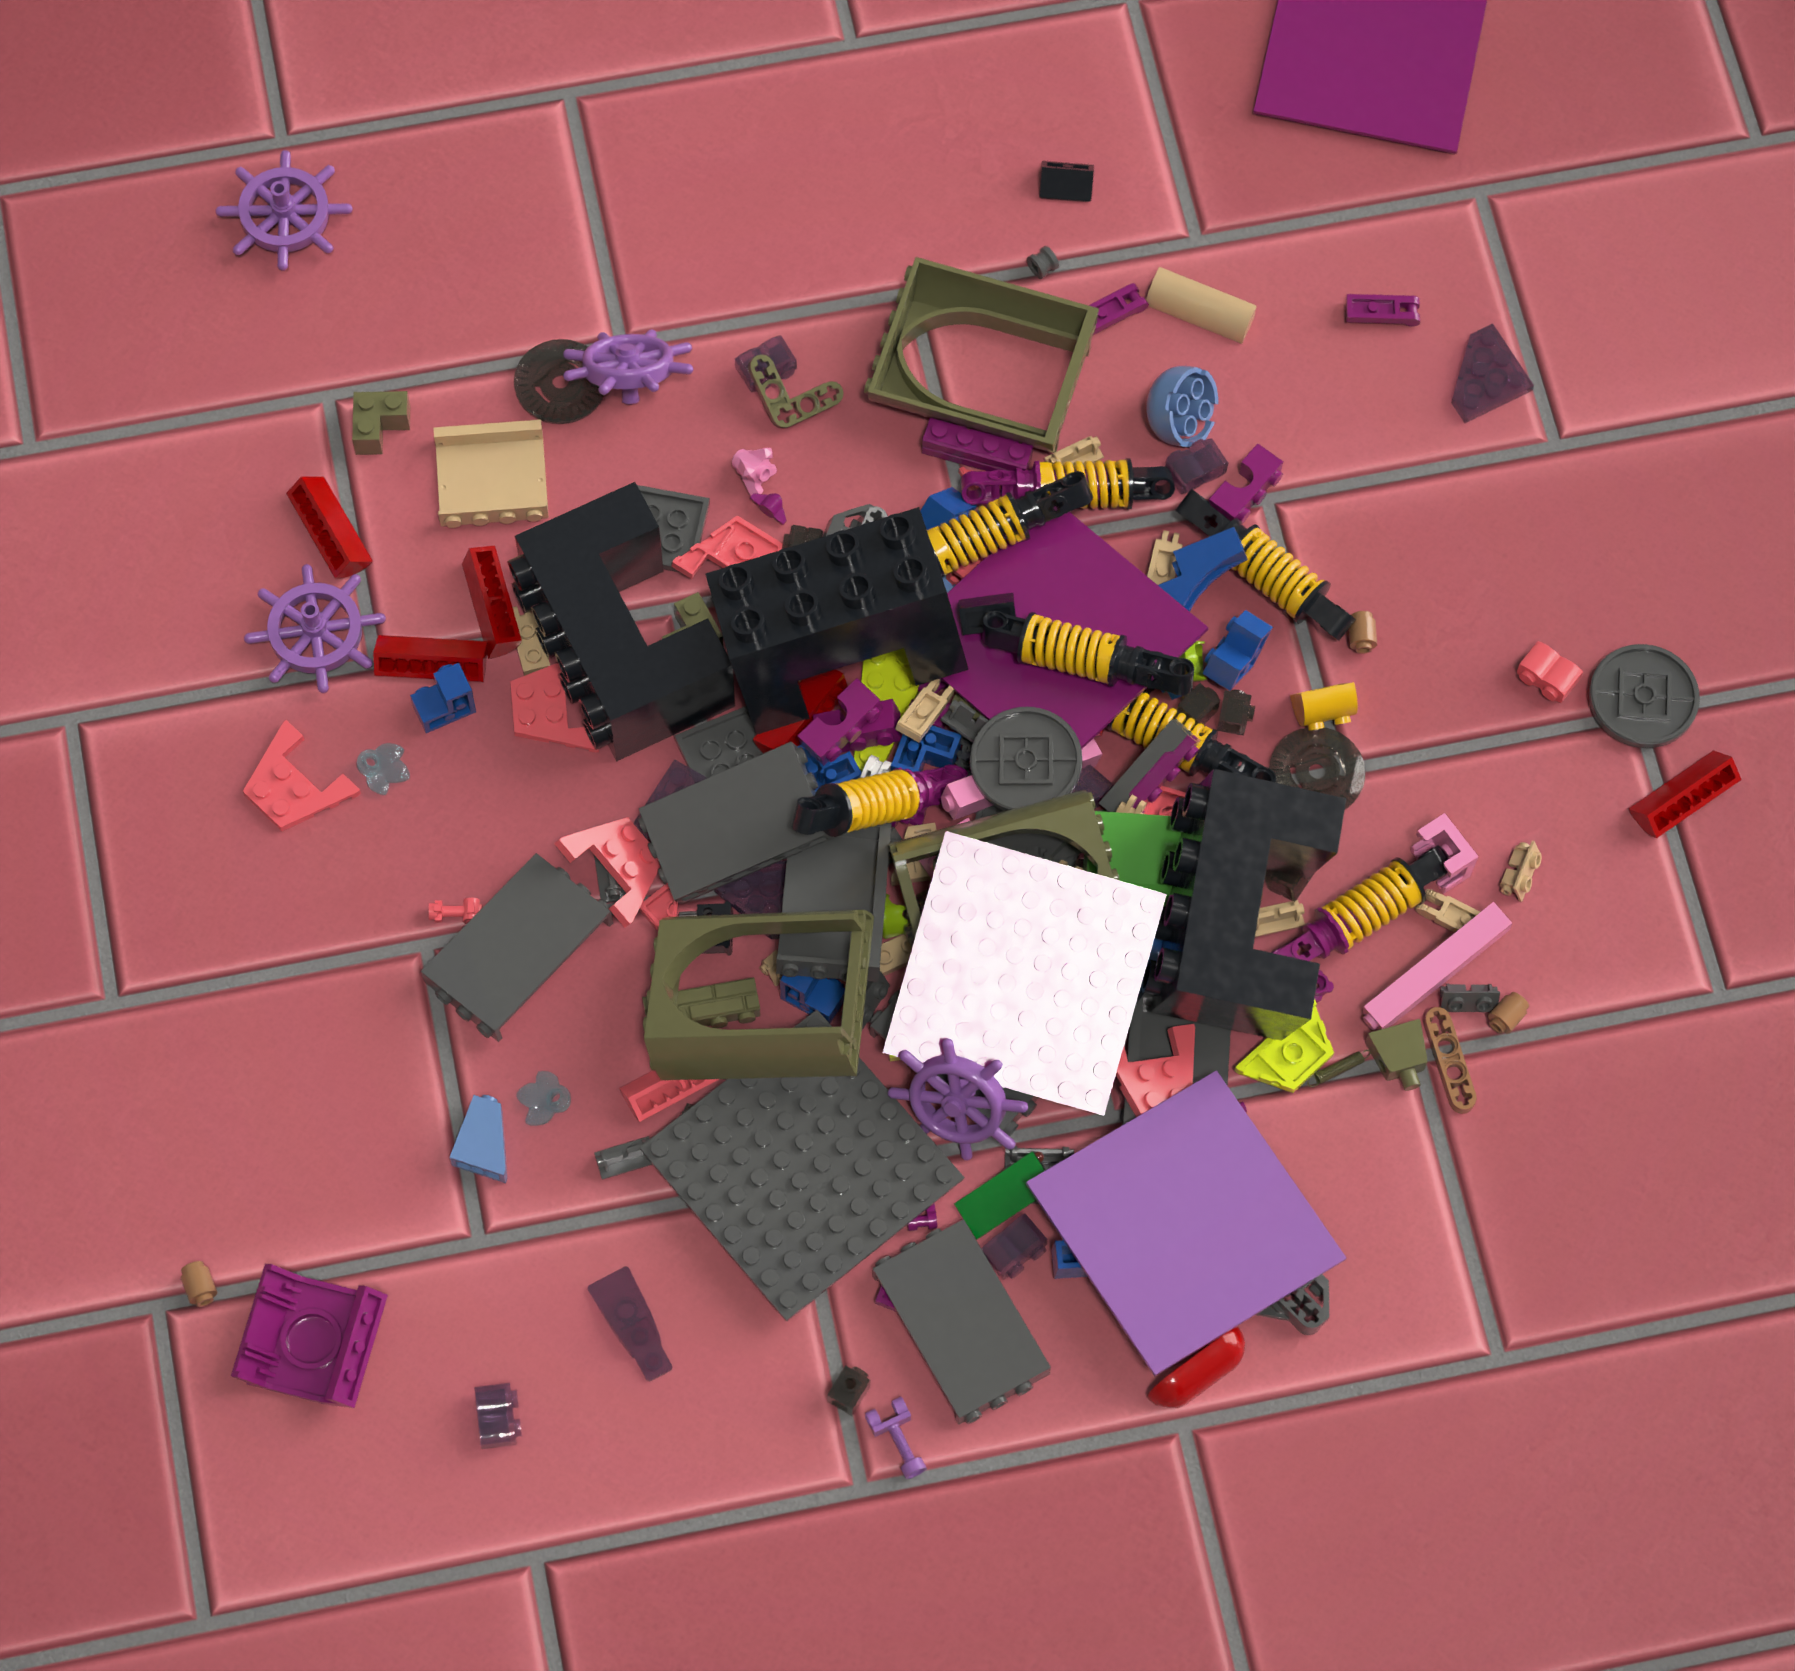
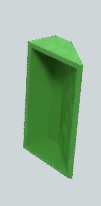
[1083,811,1181,906]

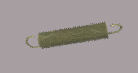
[1307,1050,1371,1087]

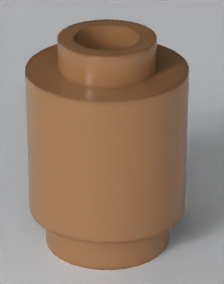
[1349,611,1377,654]
[1488,992,1529,1034]
[180,1261,217,1307]

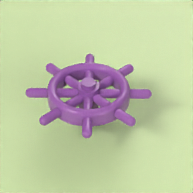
[216,150,353,271]
[563,329,693,404]
[244,564,386,693]
[888,1038,1028,1161]

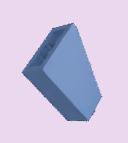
[449,1095,508,1183]

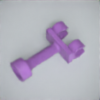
[865,1397,927,1479]

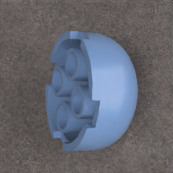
[1146,366,1218,447]

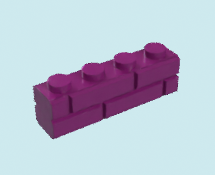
[922,418,1033,471]

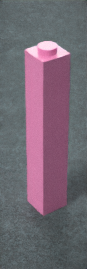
[941,738,1102,820]
[1363,902,1512,1031]

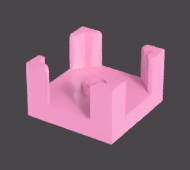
[1410,813,1478,894]

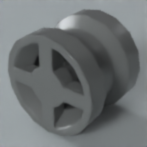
[1027,246,1059,279]

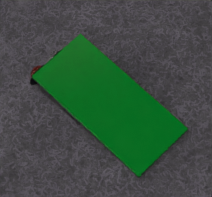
[954,1151,1051,1240]

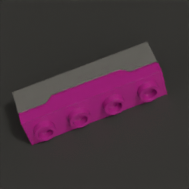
[1099,719,1201,813]

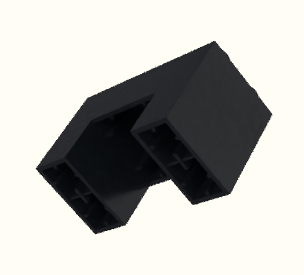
[507,482,735,762]
[705,507,969,735]
[1142,769,1346,1041]

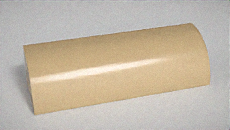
[1146,267,1257,344]

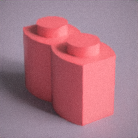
[1517,641,1583,703]

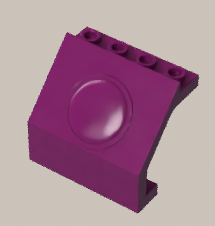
[231,1264,388,1408]

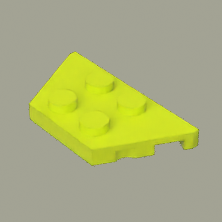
[1234,999,1334,1093]

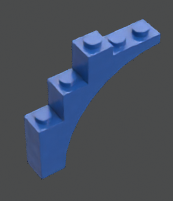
[1158,527,1248,700]

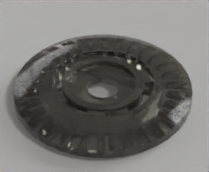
[514,339,605,424]
[1269,727,1366,810]

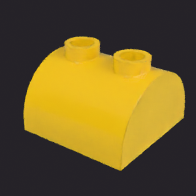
[1290,682,1358,731]

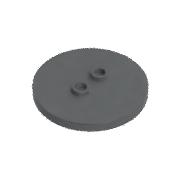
[1589,644,1700,748]
[970,707,1083,811]

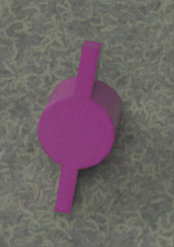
[749,493,787,525]

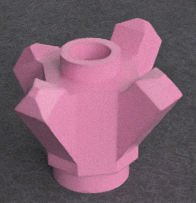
[732,448,777,496]

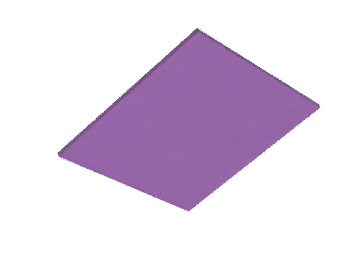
[1026,1070,1347,1376]

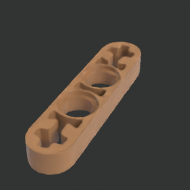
[1424,1007,1477,1114]

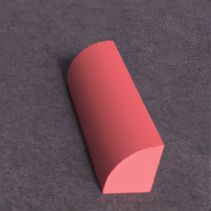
[619,1070,719,1122]

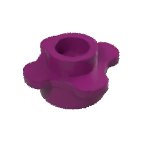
[1314,970,1334,1002]

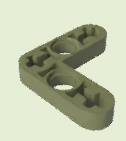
[748,354,843,428]

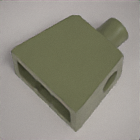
[1365,1019,1427,1091]

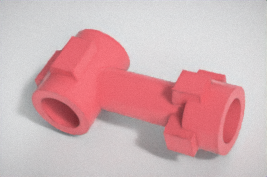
[429,898,482,924]

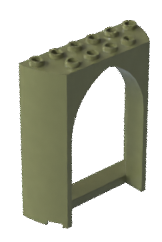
[864,257,1099,453]
[888,790,1120,938]
[643,910,874,1080]

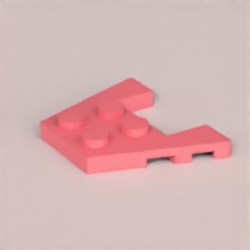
[671,516,783,579]
[510,663,599,753]
[243,720,361,831]
[554,817,661,928]
[1116,1024,1195,1117]

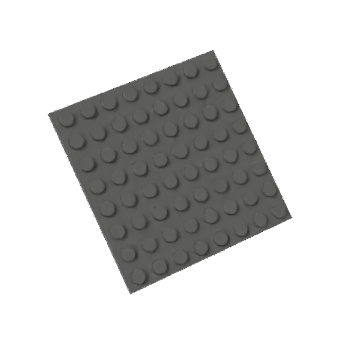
[639,1010,965,1322]

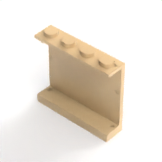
[433,420,549,528]

